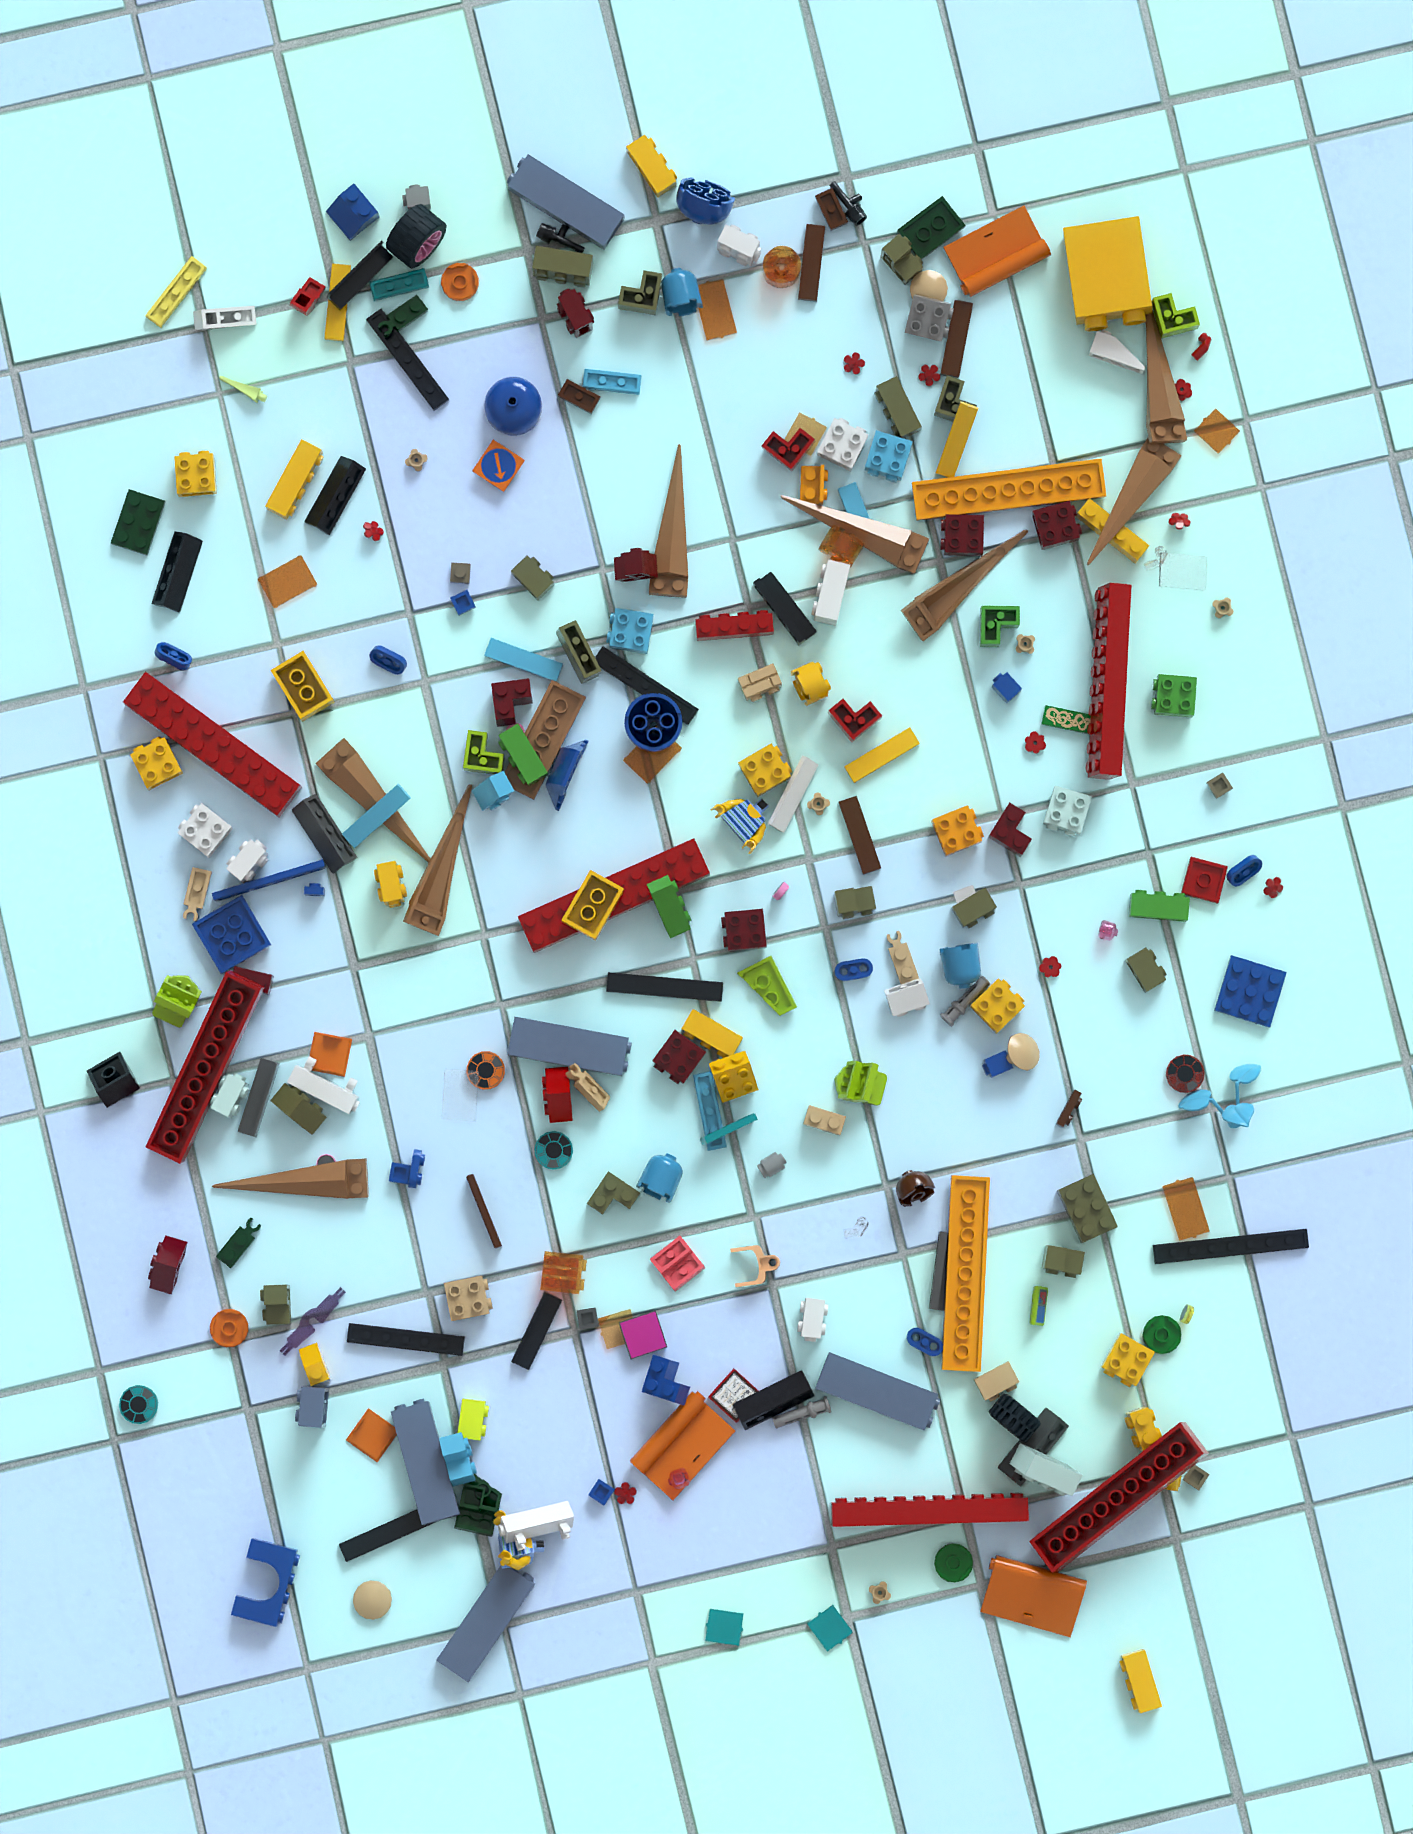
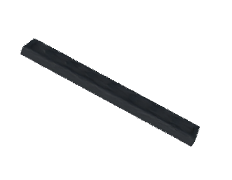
[1152,1229,1309,1264]

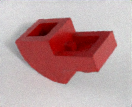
[290,277,326,316]

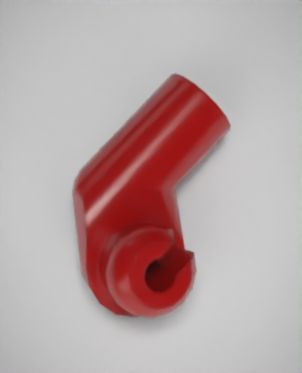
[1191,333,1212,361]

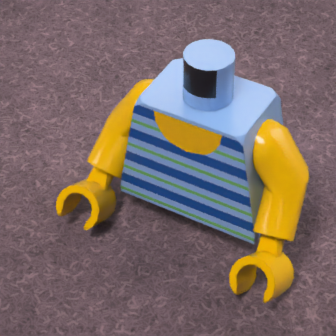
[710,798,769,854]
[493,1510,544,1570]

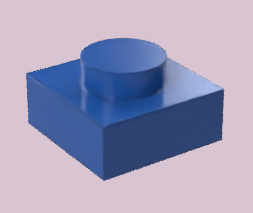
[450,590,476,616]
[304,883,325,896]
[389,1162,411,1185]
[588,1479,615,1505]

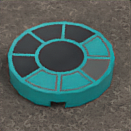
[534,1131,573,1170]
[119,1385,159,1424]

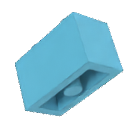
[472,771,514,811]

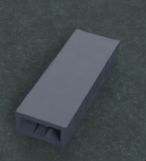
[507,154,625,250]
[507,1016,632,1077]
[815,1352,940,1431]
[390,1398,461,1525]
[436,1566,536,1682]

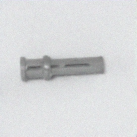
[940,976,990,1027]
[772,1396,832,1429]

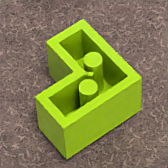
[1152,293,1200,339]
[463,730,504,775]

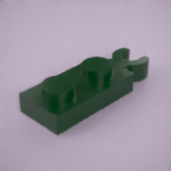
[378,294,428,337]
[216,1218,262,1268]

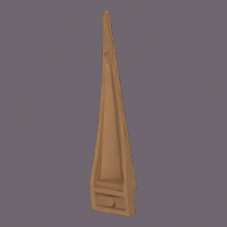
[1145,310,1187,444]
[1087,438,1182,566]
[649,444,688,598]
[780,495,929,575]
[900,529,1028,641]
[315,738,430,863]
[403,784,472,936]
[212,1158,369,1199]

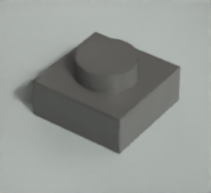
[577,1307,599,1330]

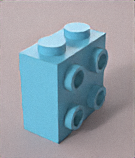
[864,430,913,482]
[606,608,654,654]

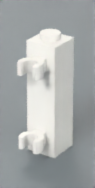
[287,1057,360,1114]
[498,1501,574,1551]

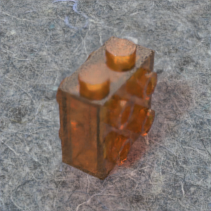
[540,1251,587,1294]

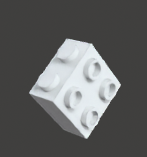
[717,224,762,266]
[817,418,869,472]
[177,803,233,858]
[226,839,269,883]
[797,1297,829,1342]

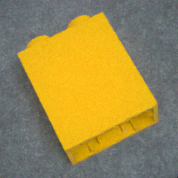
[1063,216,1152,332]

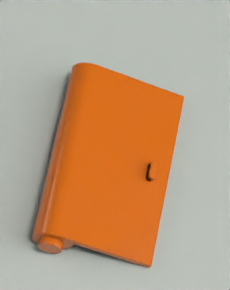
[943,205,1051,297]
[630,1391,736,1501]
[980,1555,1087,1638]

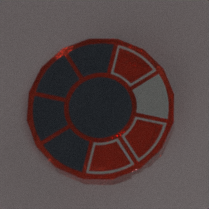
[1165,1054,1204,1093]

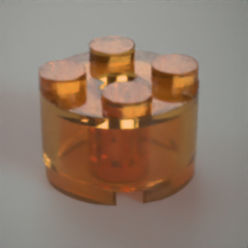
[762,246,801,288]
[818,525,864,568]

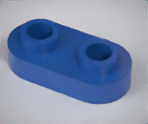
[154,642,192,670]
[369,645,407,675]
[1226,855,1262,887]
[834,958,873,981]
[408,1149,425,1188]
[906,1328,943,1356]

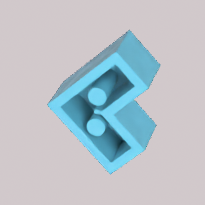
[439,1432,477,1487]

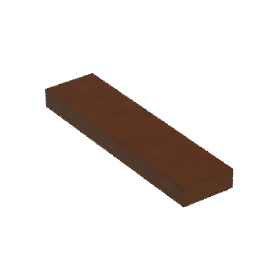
[798,224,825,302]
[940,300,973,378]
[838,796,881,875]
[466,1174,502,1248]

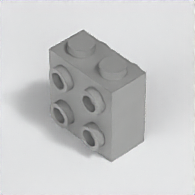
[904,294,954,342]

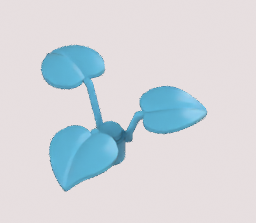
[1178,1064,1261,1128]

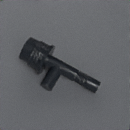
[829,181,867,226]
[536,223,585,253]

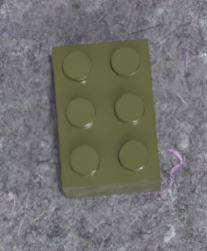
[532,246,593,287]
[1057,1174,1118,1243]

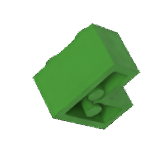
[980,606,1020,647]

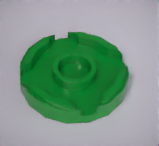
[1142,1315,1181,1354]
[934,1543,973,1583]

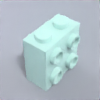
[1043,785,1092,837]
[210,1072,250,1119]

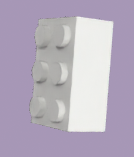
[811,560,850,626]

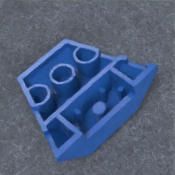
[545,739,589,811]

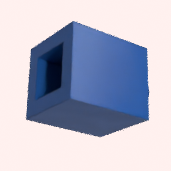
[992,672,1022,704]
[982,1050,1013,1078]

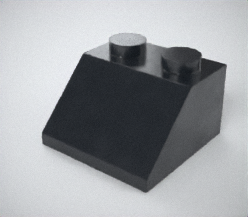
[87,1051,140,1108]

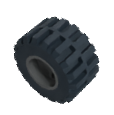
[988,1393,1041,1442]

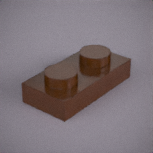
[815,188,848,231]
[558,379,601,415]
[1056,1090,1082,1128]

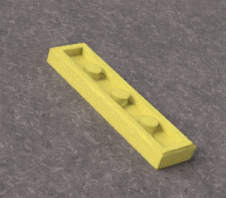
[145,256,207,328]

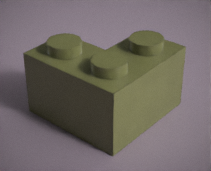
[880,234,923,285]
[618,270,662,315]
[934,375,977,422]
[833,886,876,919]
[270,1083,327,1135]
[586,1171,641,1215]
[1041,1245,1085,1278]
[260,1284,291,1325]

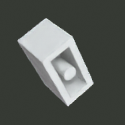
[884,978,930,1017]

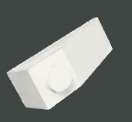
[193,305,257,330]
[1088,330,1145,374]

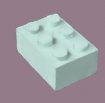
[1010,1443,1083,1496]

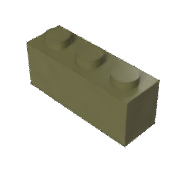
[874,376,922,439]
[556,620,602,684]

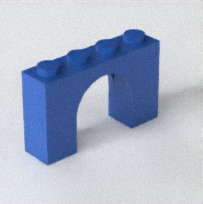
[231,1538,300,1627]

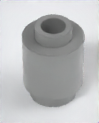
[757,1152,787,1178]

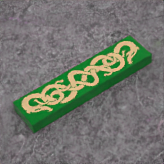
[1041,705,1091,734]

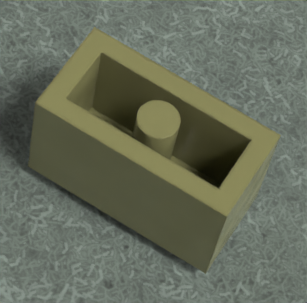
[511,555,554,601]
[951,887,997,929]
[1125,947,1167,993]

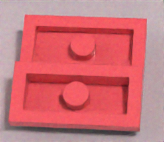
[650,1235,705,1292]

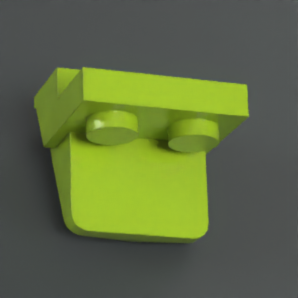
[152,975,202,1028]
[834,1061,887,1106]

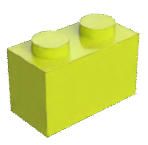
[458,1398,489,1440]

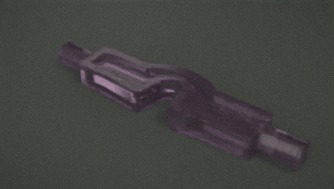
[280,1287,346,1356]

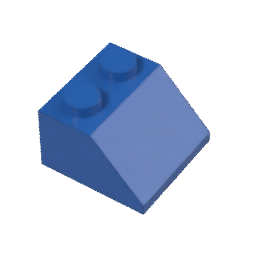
[326,183,379,241]

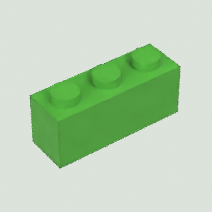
[497,724,548,786]
[647,875,692,938]
[1129,890,1190,922]

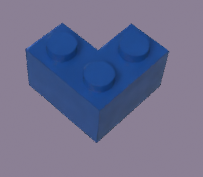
[641,1355,690,1405]

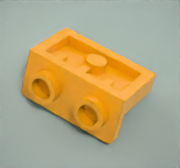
[800,464,828,505]

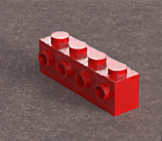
[695,610,774,641]

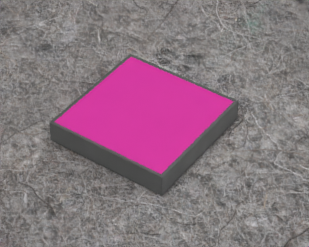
[618,1310,667,1359]

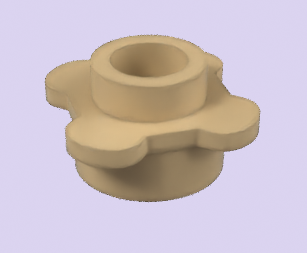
[405,449,428,471]
[1212,597,1234,618]
[1015,634,1035,654]
[807,792,830,815]
[869,1581,891,1604]

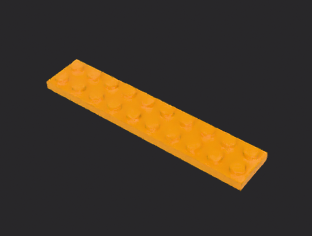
[911,458,1107,521]
[941,1175,990,1372]

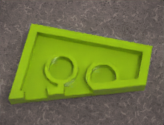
[737,955,798,1016]

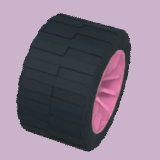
[386,204,447,269]

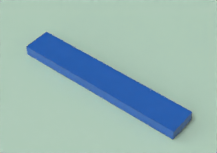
[212,859,326,902]

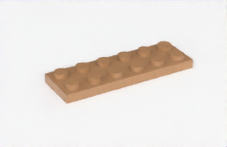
[505,680,586,800]

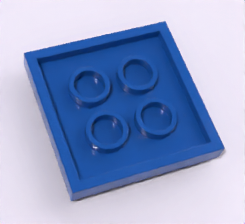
[192,895,271,974]
[1214,955,1287,1028]

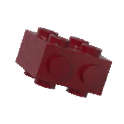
[556,288,594,338]
[1032,501,1082,550]
[940,514,984,556]
[721,908,767,952]
[652,1030,706,1084]

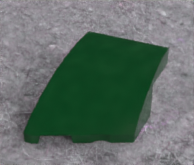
[454,1474,502,1537]

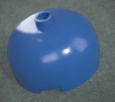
[676,178,735,225]
[484,377,542,436]
[624,693,682,752]

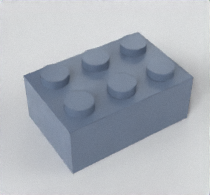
[295,1386,329,1428]

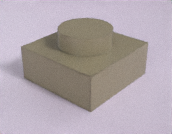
[450,562,471,584]
[1206,772,1233,799]
[1182,1465,1210,1491]

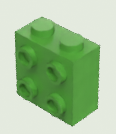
[1151,674,1197,718]

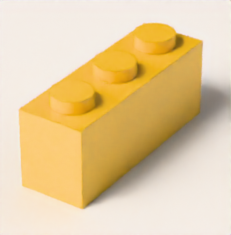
[626,134,677,198]
[681,1009,743,1058]
[1119,1649,1162,1713]

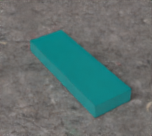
[369,268,429,301]
[700,1113,758,1145]

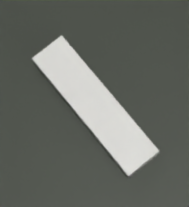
[768,755,818,833]

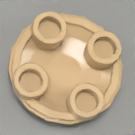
[910,270,948,301]
[1006,1033,1040,1071]
[353,1580,392,1620]

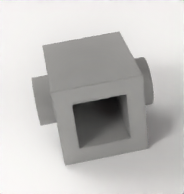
[402,184,431,210]

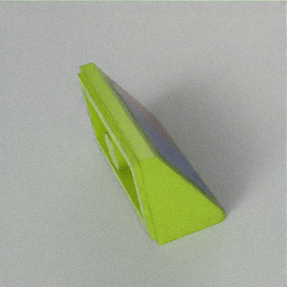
[1029,1286,1048,1326]

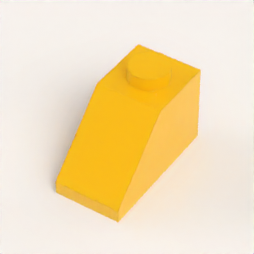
[299,1342,331,1386]

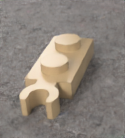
[183,867,212,922]
[887,931,919,984]
[566,1063,610,1112]

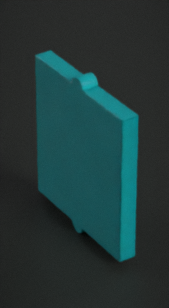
[807,1605,853,1652]
[705,1609,744,1646]

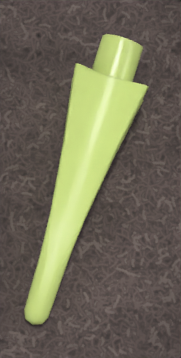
[219,376,268,403]

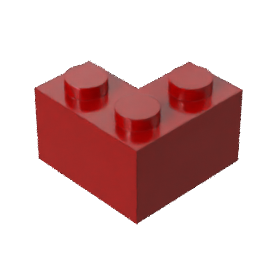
[761,428,816,472]
[828,698,882,742]
[542,1067,573,1123]

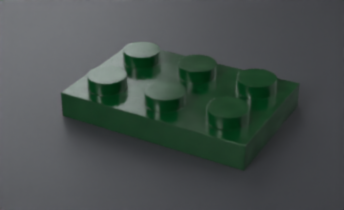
[897,196,966,260]
[111,489,166,556]

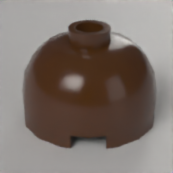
[896,1170,935,1207]

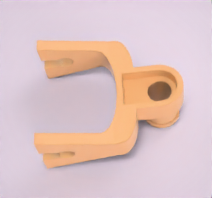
[730,1245,780,1287]

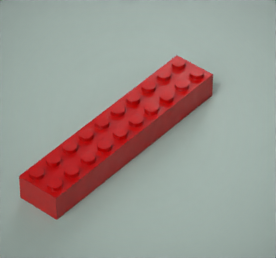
[1085,582,1132,780]
[123,671,302,818]
[518,838,710,953]
[145,970,265,1164]
[1029,1422,1209,1573]
[831,1493,1029,1527]

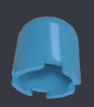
[661,268,703,317]
[939,943,981,989]
[636,1153,683,1203]

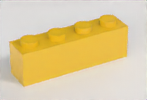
[265,439,324,520]
[1075,498,1150,564]

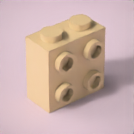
[444,1275,493,1321]

